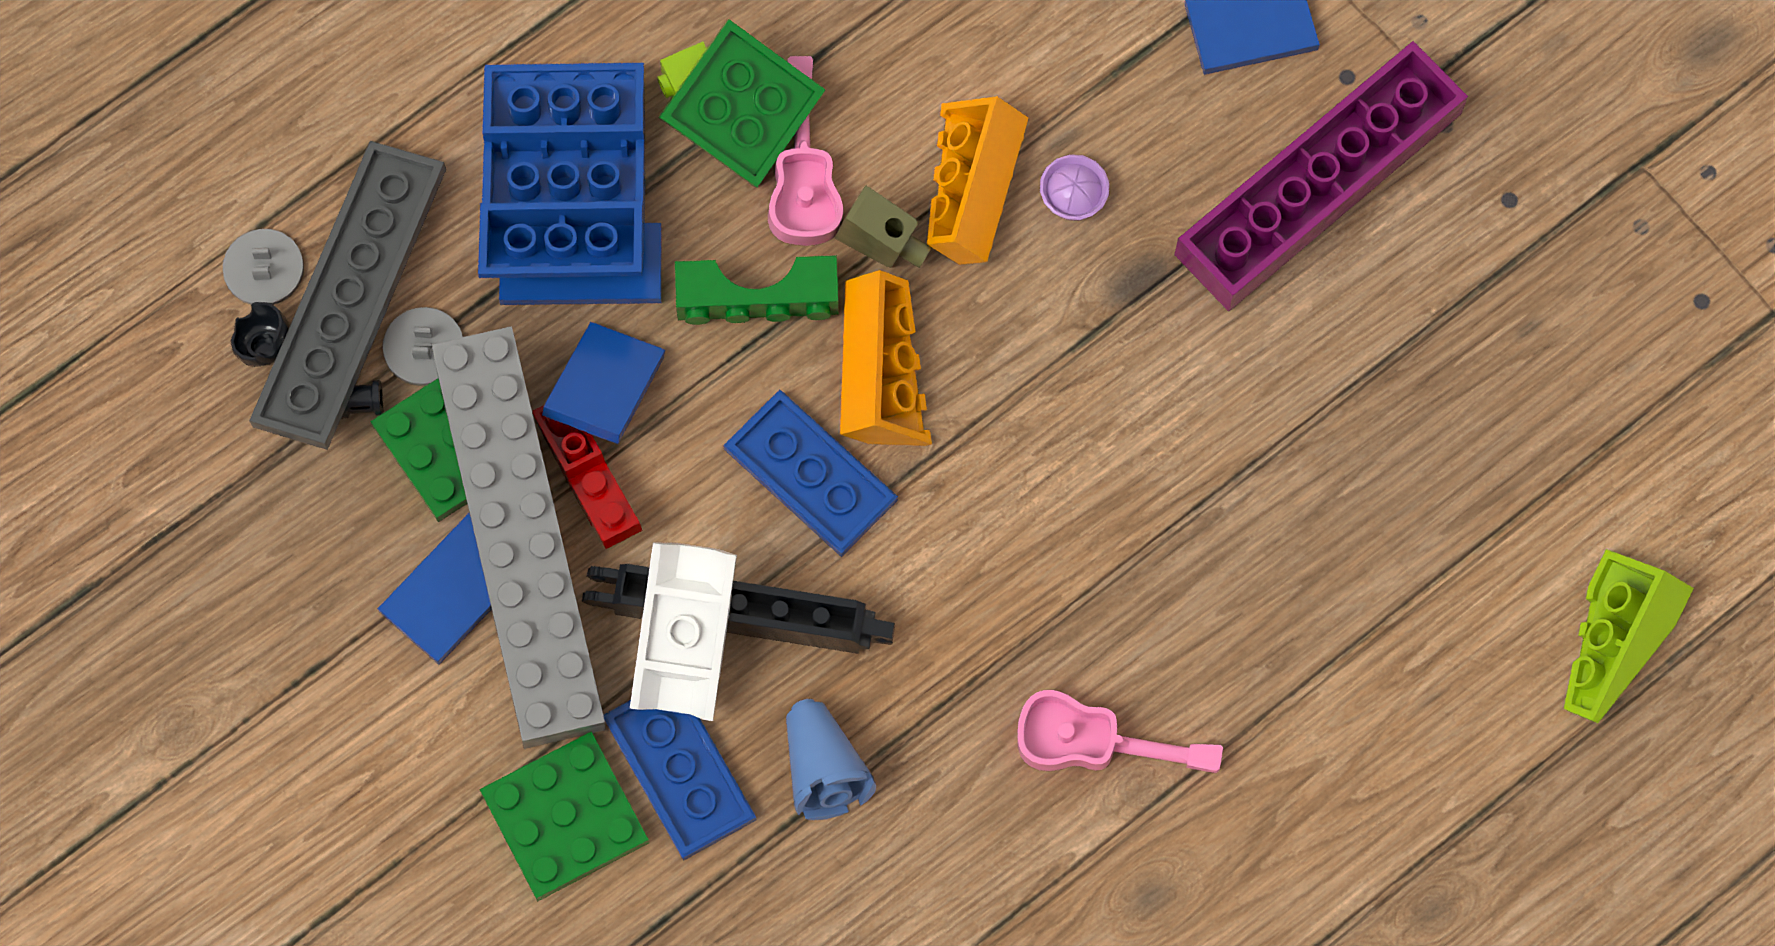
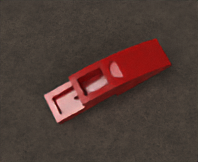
[532,405,643,549]

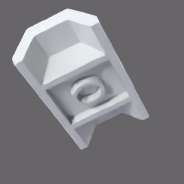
[630,542,737,721]

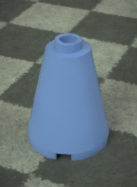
[786,699,876,820]

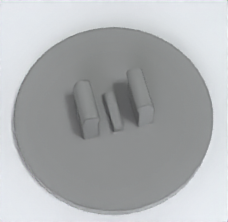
[223,229,304,305]
[383,307,463,386]

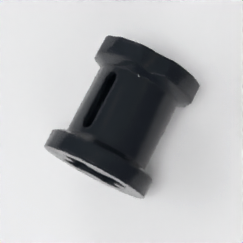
[342,380,384,419]

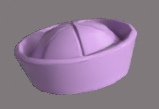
[1040,155,1109,221]

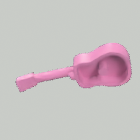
[768,56,843,246]
[1018,690,1223,773]

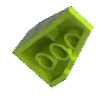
[1564,549,1694,724]

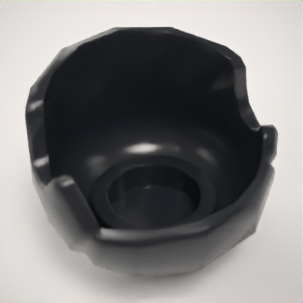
[230,302,290,367]

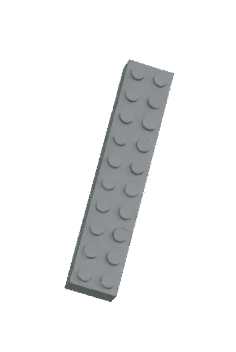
[431,326,605,749]

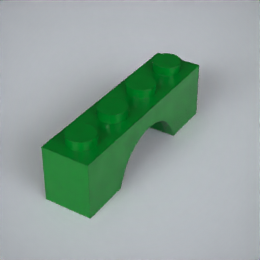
[675,255,839,325]

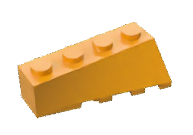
[927,96,1029,265]
[840,270,932,446]

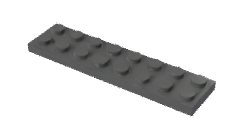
[249,141,446,450]

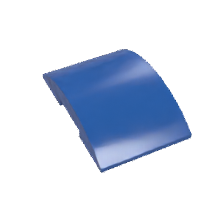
[478,63,645,278]

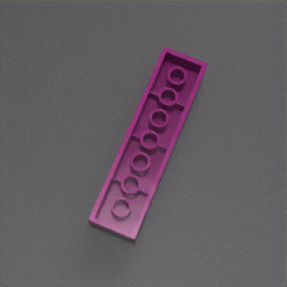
[1174,41,1468,312]

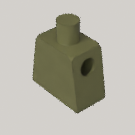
[835,185,932,268]

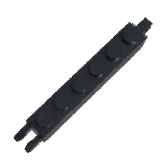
[582,564,895,654]

